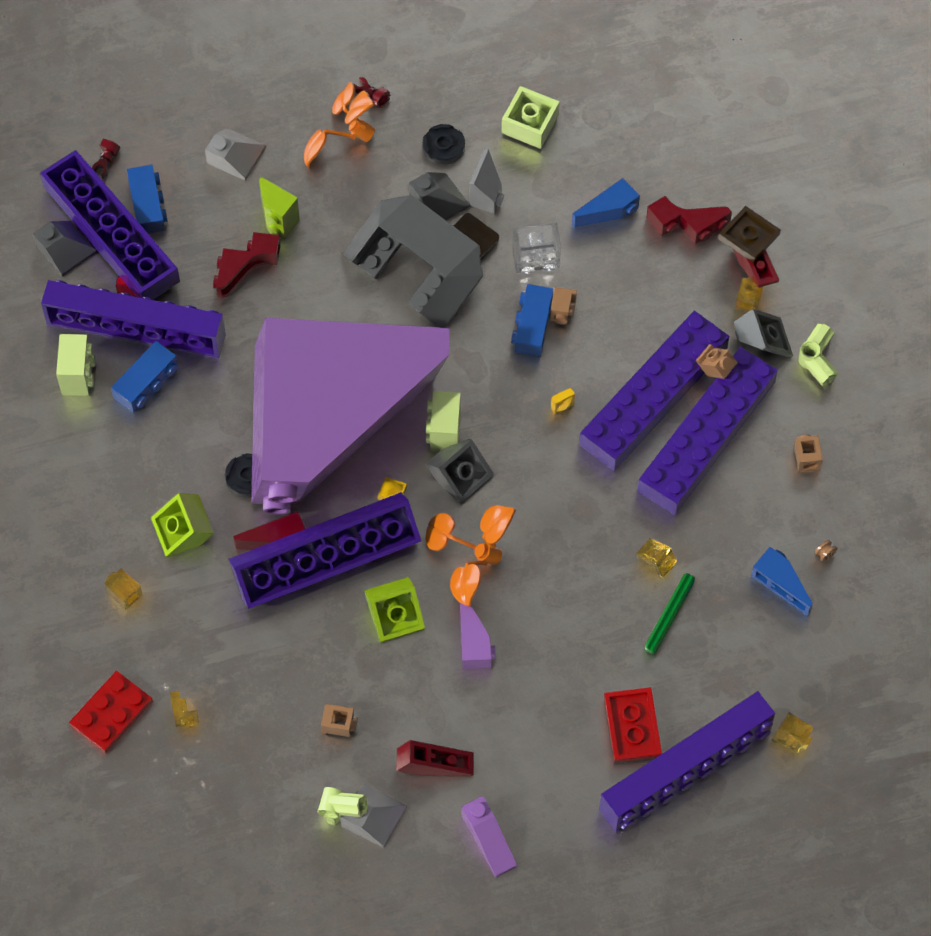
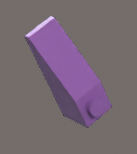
[460,603,496,669]
[462,796,517,877]

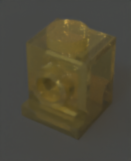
[735,277,764,312]
[771,712,814,753]

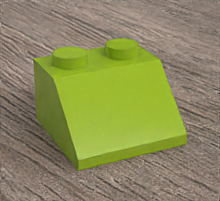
[259,177,300,239]
[151,493,214,557]
[364,577,425,642]

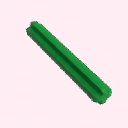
[644,573,695,654]

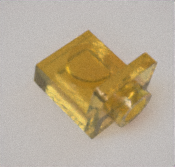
[636,538,677,577]
[170,691,199,728]

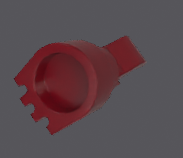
[353,77,391,108]
[92,138,120,179]

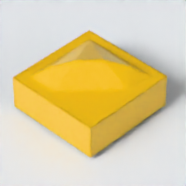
[551,388,575,414]
[378,477,407,500]

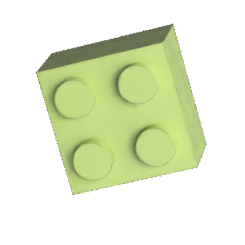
[502,86,559,149]
[56,334,96,396]
[426,391,461,453]

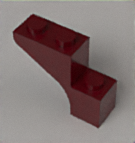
[646,196,732,244]
[213,232,281,298]

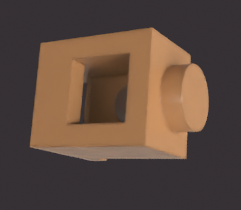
[550,287,577,324]
[696,344,738,379]
[794,434,823,472]
[321,704,358,737]

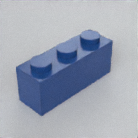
[127,164,168,234]
[511,284,553,357]
[111,341,178,413]

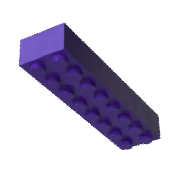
[40,150,180,300]
[41,280,226,358]
[579,310,730,471]
[637,347,778,515]
[228,492,422,609]
[599,691,775,832]

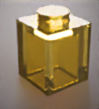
[104,568,143,610]

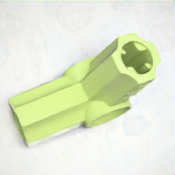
[798,323,838,386]
[317,787,368,826]

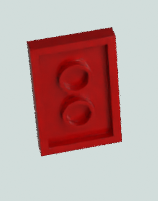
[69,670,153,754]
[604,687,662,763]

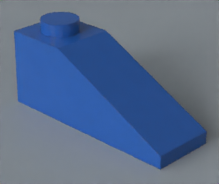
[572,178,640,228]
[751,547,813,616]

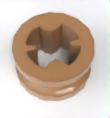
[814,540,838,562]

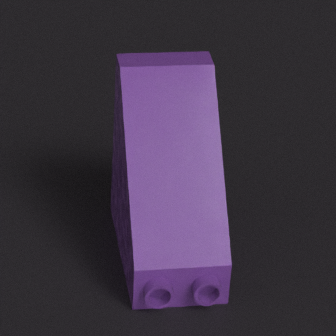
[251,317,449,515]

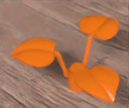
[304,82,375,167]
[426,505,516,607]

